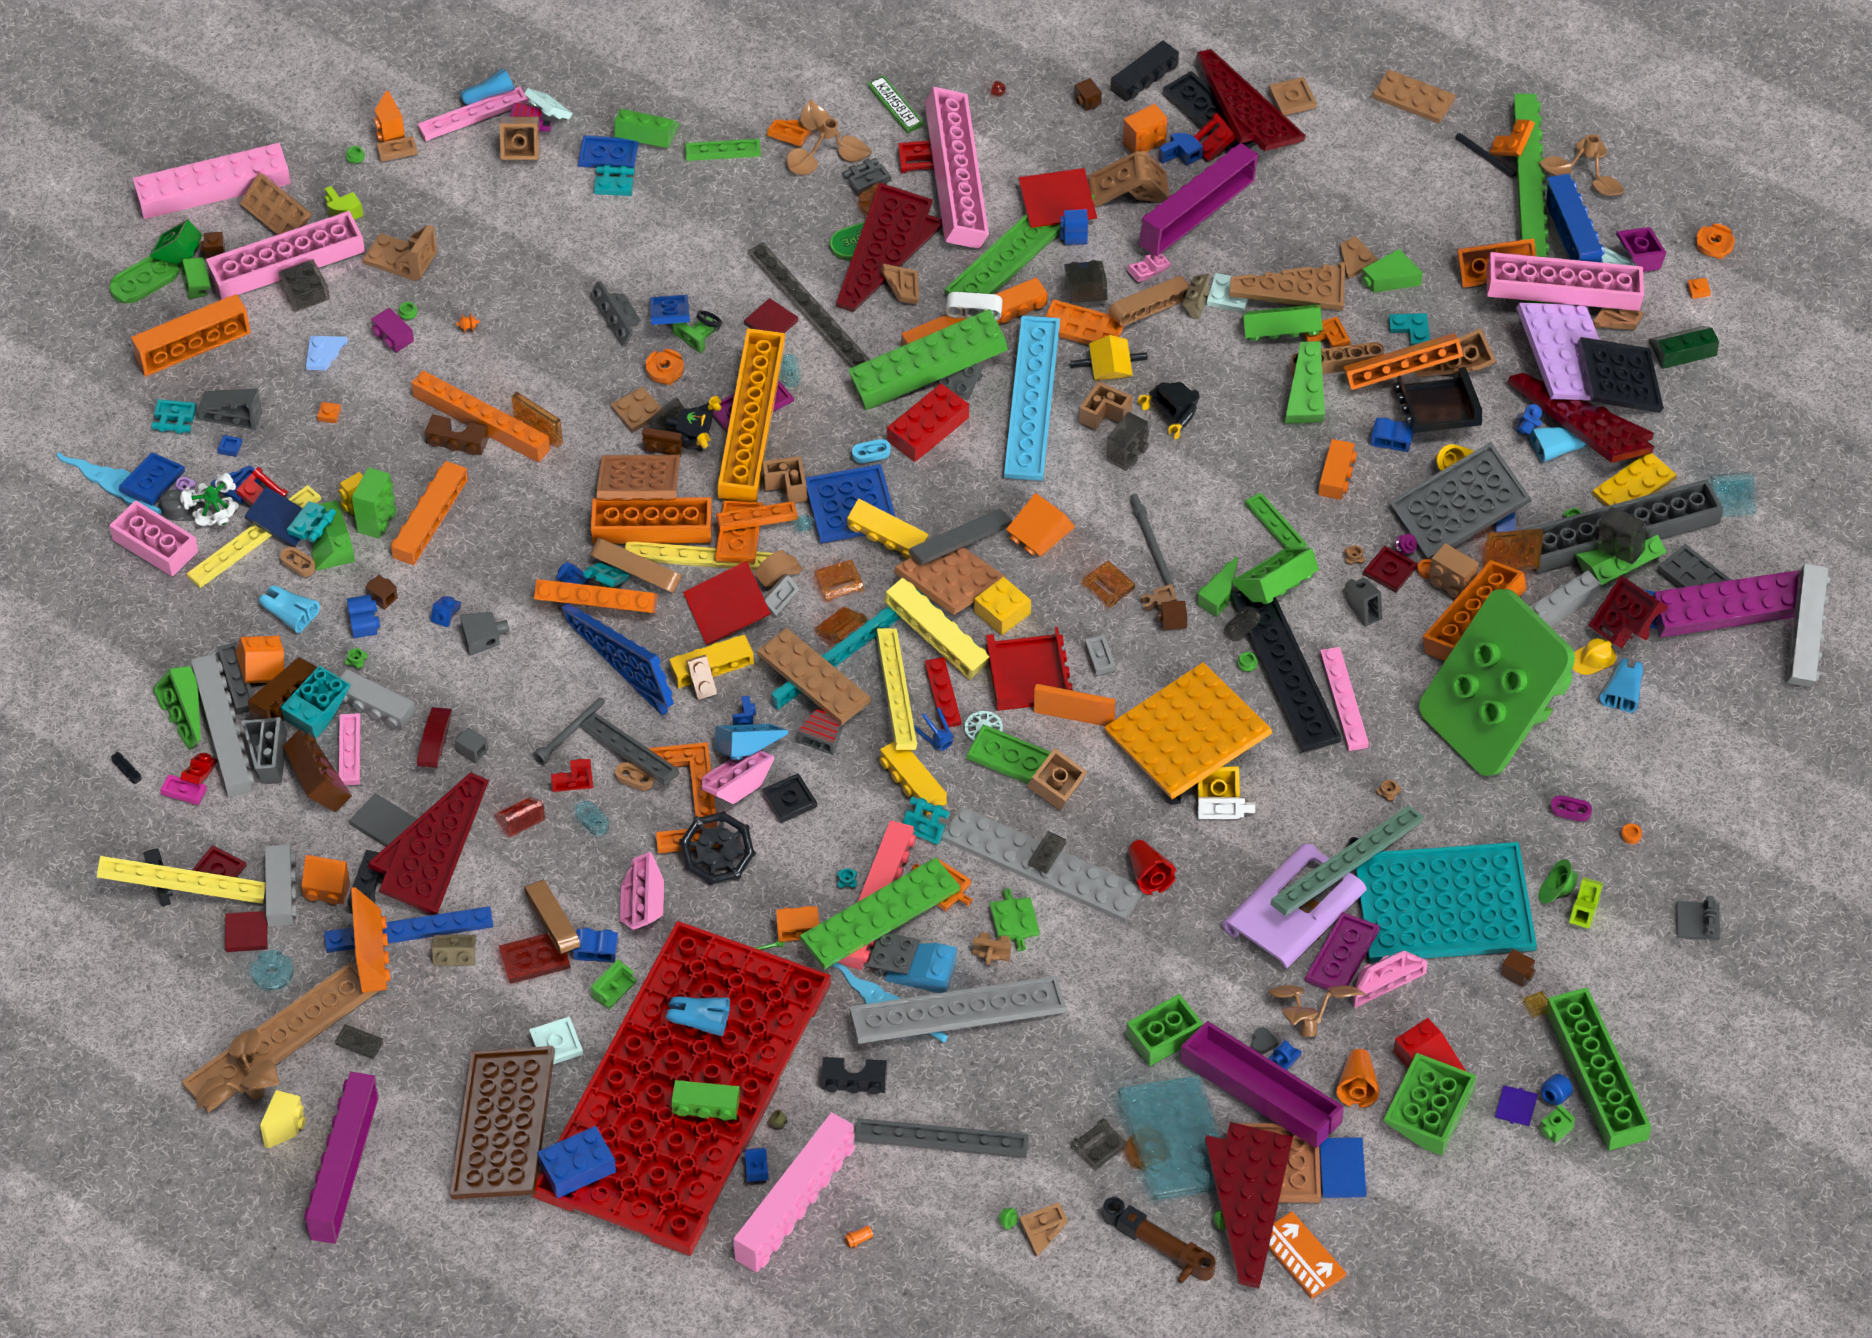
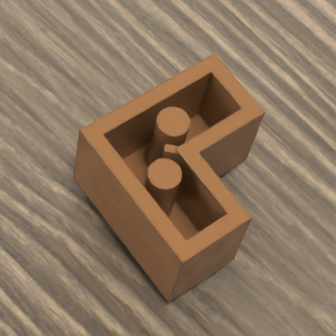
[1079,381,1132,430]
[762,456,807,503]

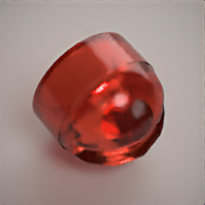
[991,80,1006,96]

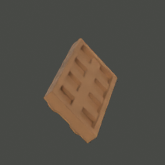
[1372,69,1456,124]
[240,172,313,235]

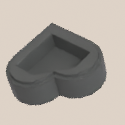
[1252,1027,1278,1054]

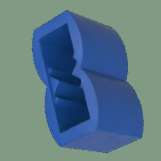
[1060,209,1088,245]
[1371,417,1413,452]
[346,594,380,638]
[573,928,618,963]

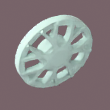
[965,711,1003,742]

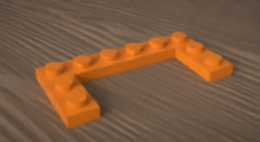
[648,742,720,854]

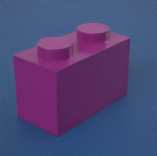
[371,307,414,353]

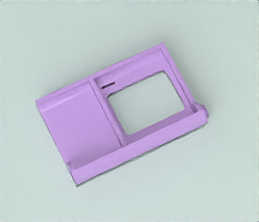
[1222,843,1366,969]

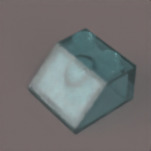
[1710,472,1756,517]

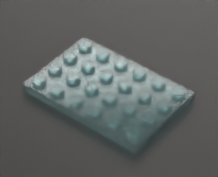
[1118,1075,1222,1200]

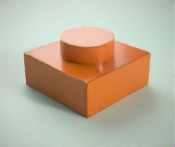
[1687,278,1711,299]
[317,402,341,424]

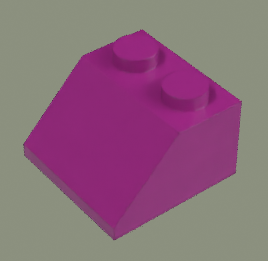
[1616,227,1667,272]

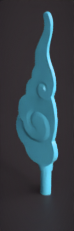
[57,452,162,515]
[833,963,948,1043]

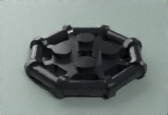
[678,810,756,885]

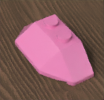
[702,750,774,804]
[620,852,664,930]
[1352,951,1428,1008]

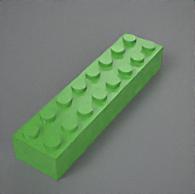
[848,309,1008,410]
[1546,987,1651,1151]

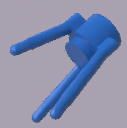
[914,707,954,751]

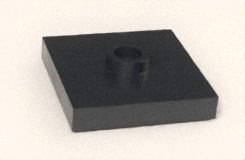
[762,773,818,823]

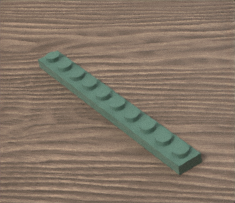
[1270,805,1424,916]

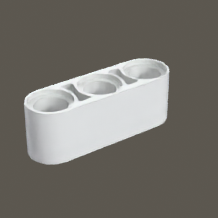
[945,292,1003,320]

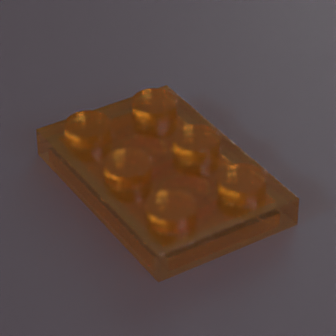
[511,391,563,448]
[1483,529,1544,570]

